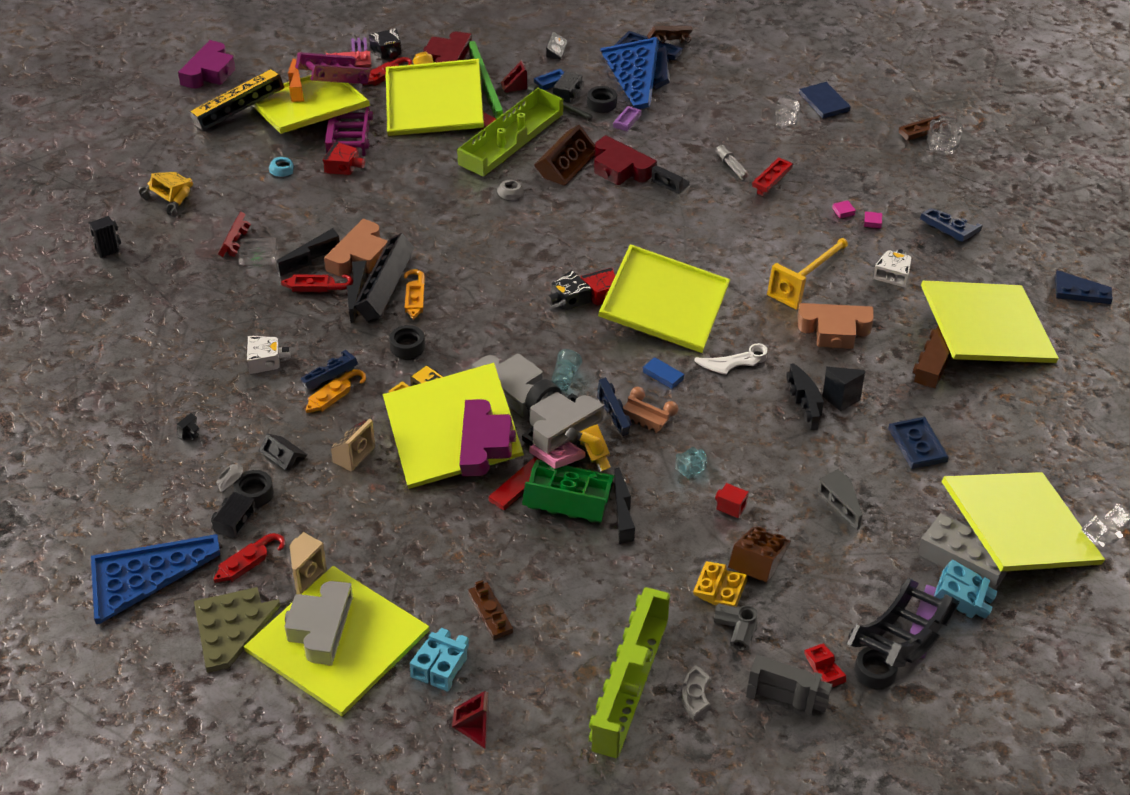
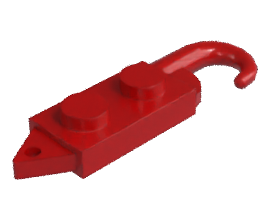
[362,57,413,86]
[281,274,353,292]
[214,533,285,583]

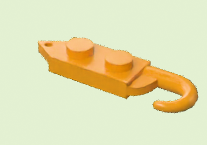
[404,269,425,320]
[306,369,366,413]

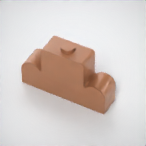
[324,219,387,277]
[798,303,874,349]

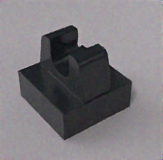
[176,413,199,440]

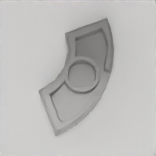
[682,665,712,721]

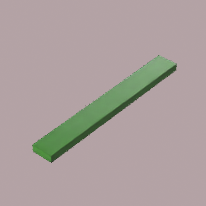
[469,41,503,119]

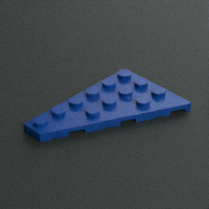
[600,37,659,109]
[91,534,220,624]

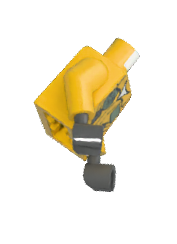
[139,172,193,217]
[565,424,611,472]

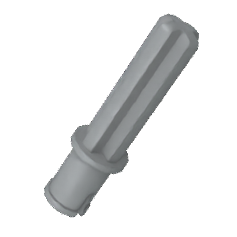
[715,145,749,180]

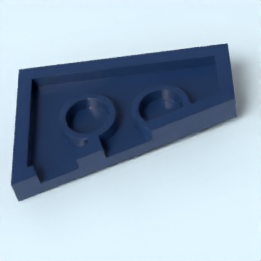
[653,46,670,90]
[920,208,983,242]
[1055,270,1113,304]
[300,350,358,389]
[597,377,632,436]

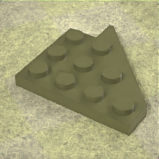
[194,587,281,673]

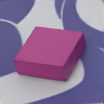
[832,200,856,218]
[864,211,882,228]

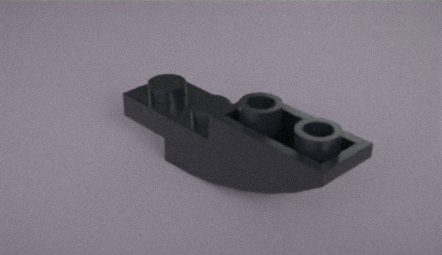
[786,363,824,430]

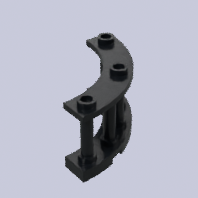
[847,578,960,667]

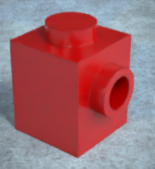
[715,483,749,518]

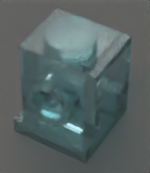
[675,447,707,479]

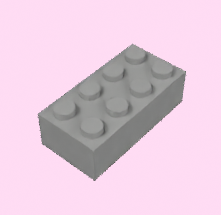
[918,513,1008,590]

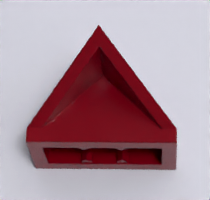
[500,61,527,93]
[452,691,489,749]

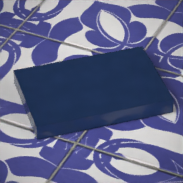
[799,81,851,119]
[888,417,949,469]

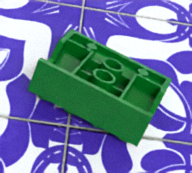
[522,459,614,522]

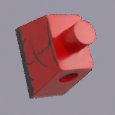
[323,142,365,175]
[581,267,615,305]

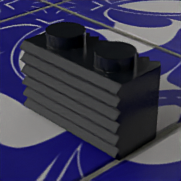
[553,70,584,103]
[89,216,121,258]
[211,492,256,539]

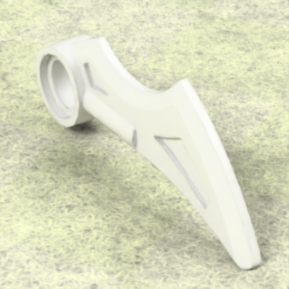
[694,343,768,375]

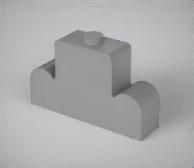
[472,354,542,417]
[530,392,604,454]
[285,581,353,665]

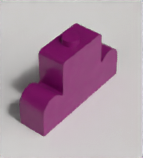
[178,40,235,89]
[459,399,516,476]

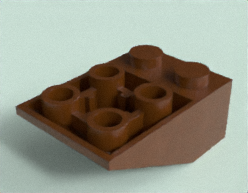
[728,527,791,582]

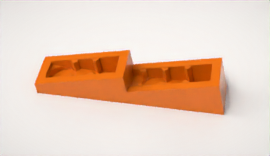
[288,59,304,102]

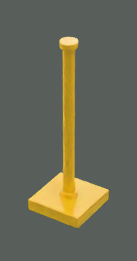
[767,238,848,310]

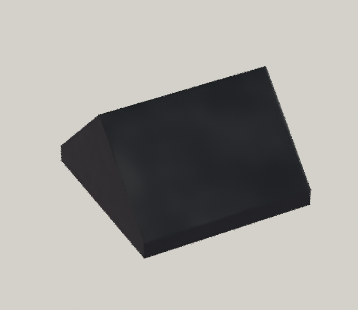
[822,366,865,412]

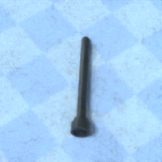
[527,83,593,120]

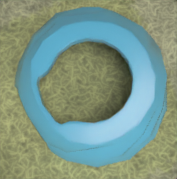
[269,157,294,177]

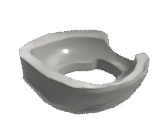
[497,180,524,200]
[216,464,243,492]

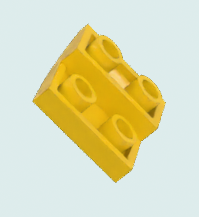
[693,561,748,607]

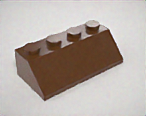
[534,124,595,186]

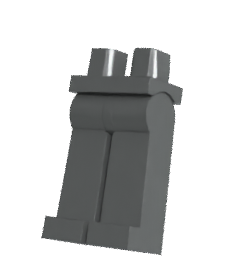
[746,654,833,715]

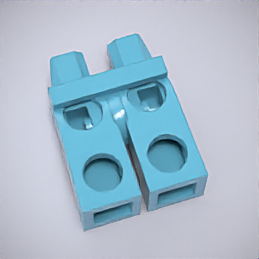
[934,559,998,619]
[410,628,469,692]

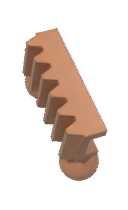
[623,387,679,433]

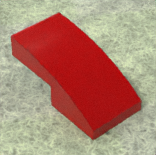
[804,643,846,687]

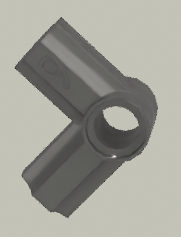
[714,603,757,652]

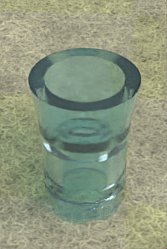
[551,349,582,391]

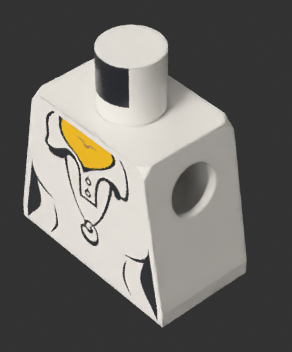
[873,249,911,288]
[247,336,291,374]

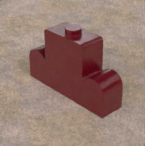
[423,31,472,63]
[594,135,657,185]

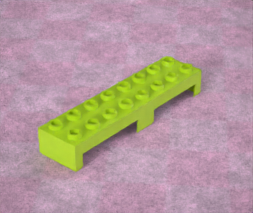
[457,88,563,177]
[589,587,670,759]

